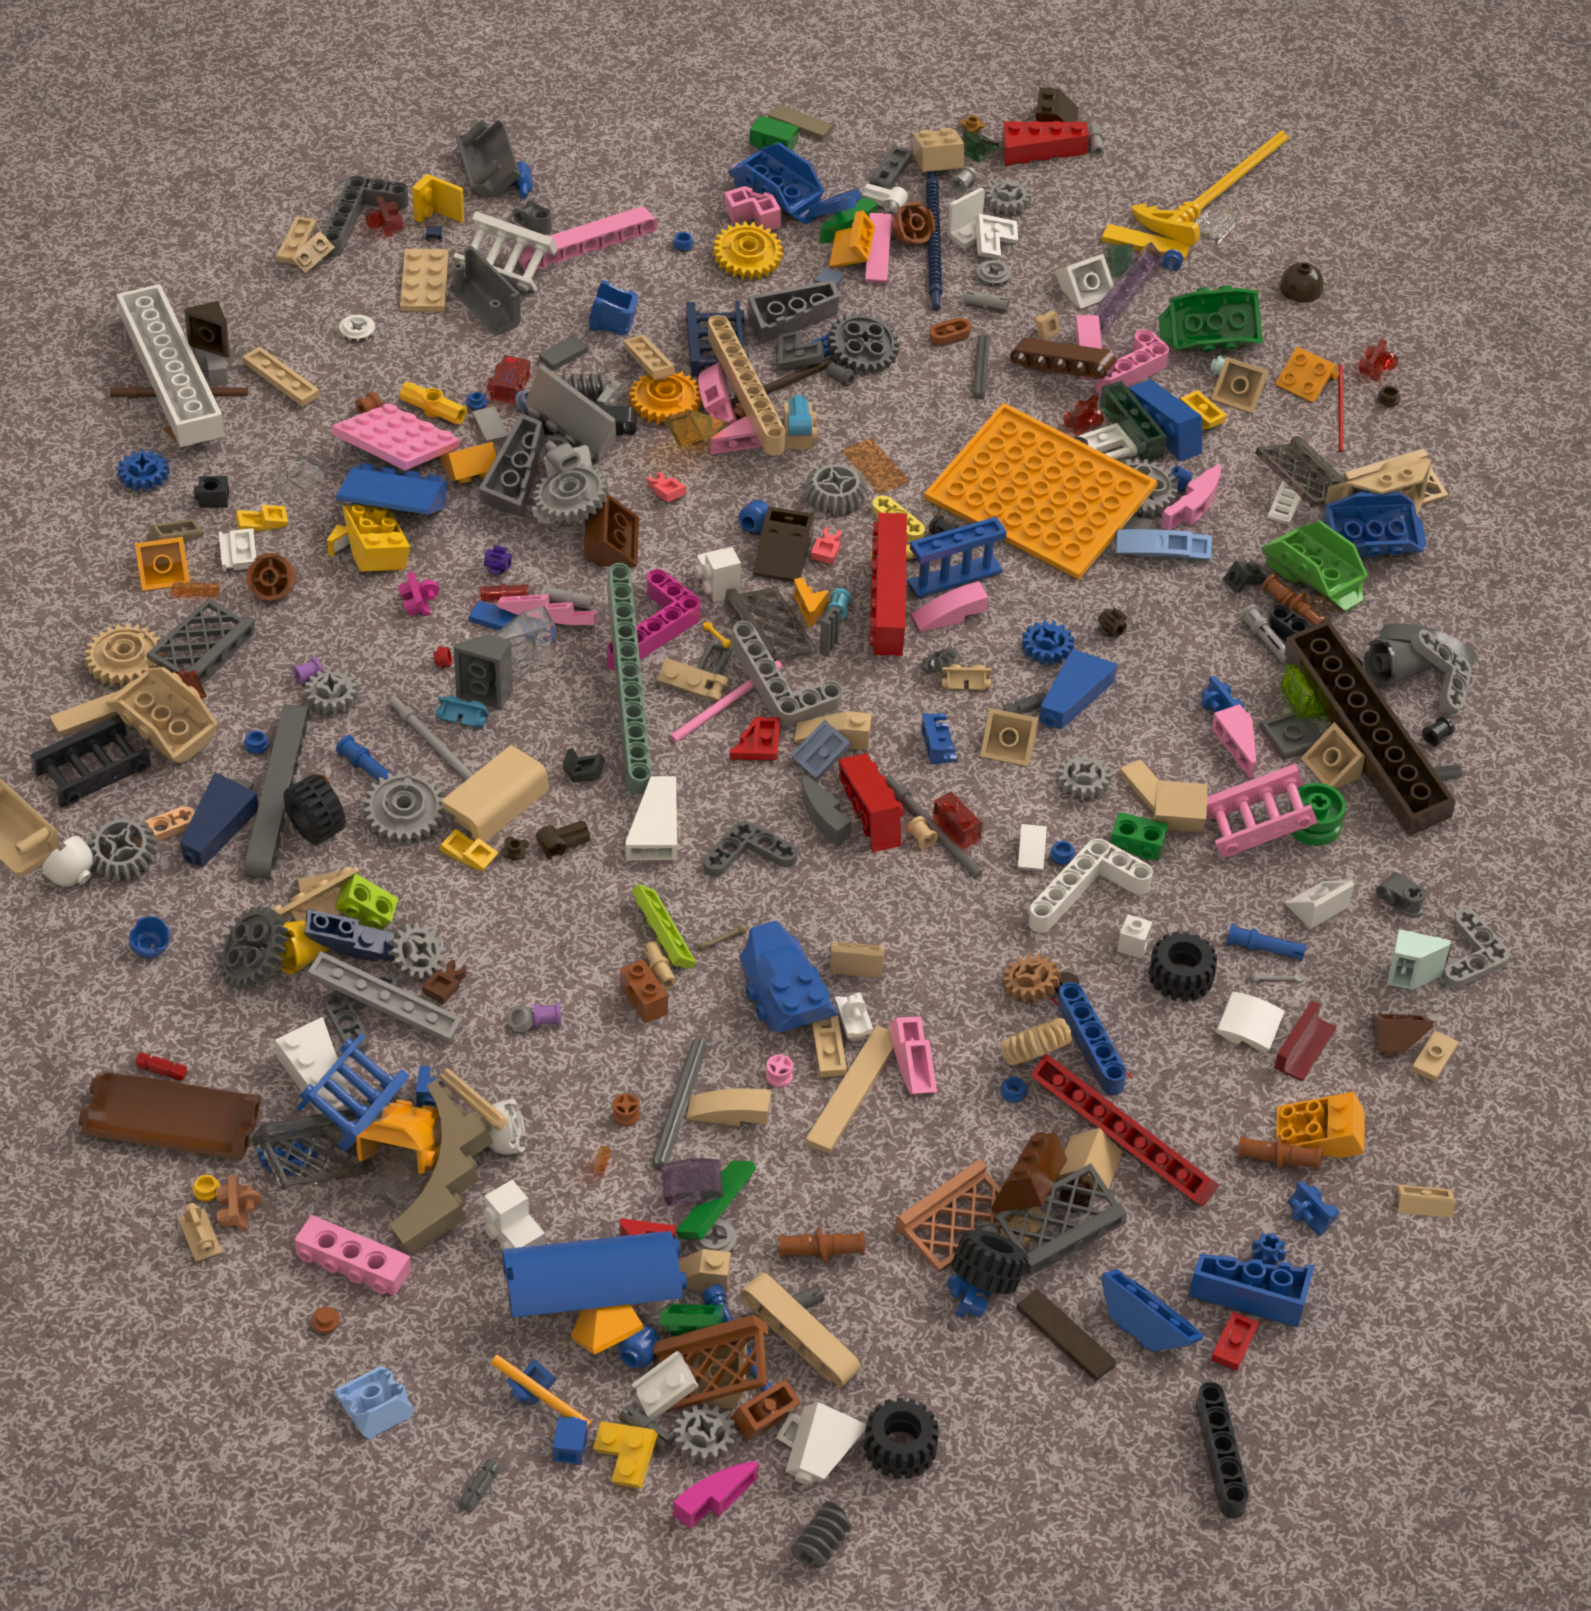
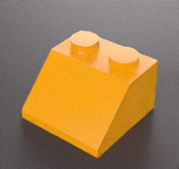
[439,442,497,484]
[134,537,190,591]

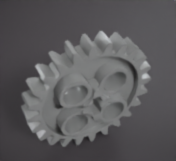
[1126,459,1178,519]

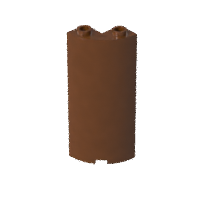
[78,1071,261,1160]

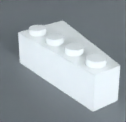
[275,1017,354,1131]

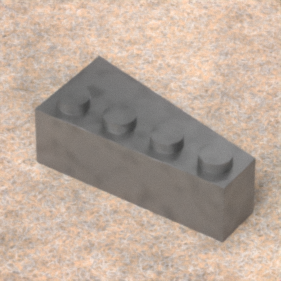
[747,280,840,345]
[479,413,544,518]

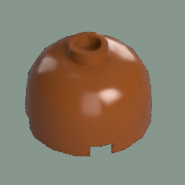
[891,201,935,246]
[246,553,296,601]

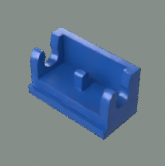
[921,713,957,765]

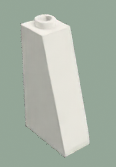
[626,776,677,860]

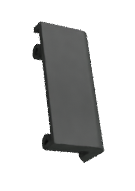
[455,119,521,198]
[449,246,521,336]

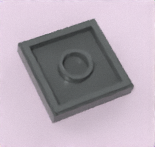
[1259,709,1322,760]

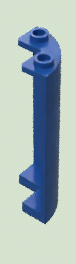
[502,1231,687,1317]

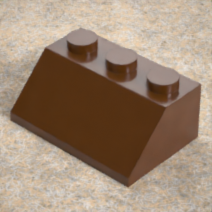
[584,495,639,567]
[991,1132,1068,1212]

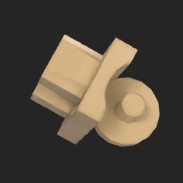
[290,231,335,274]

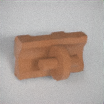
[216,1174,262,1230]

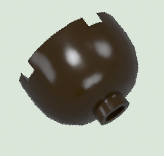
[1280,262,1324,303]

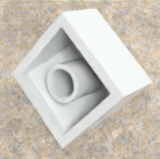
[1055,254,1117,309]

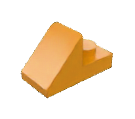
[793,577,829,627]

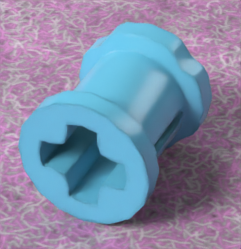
[827,588,852,619]

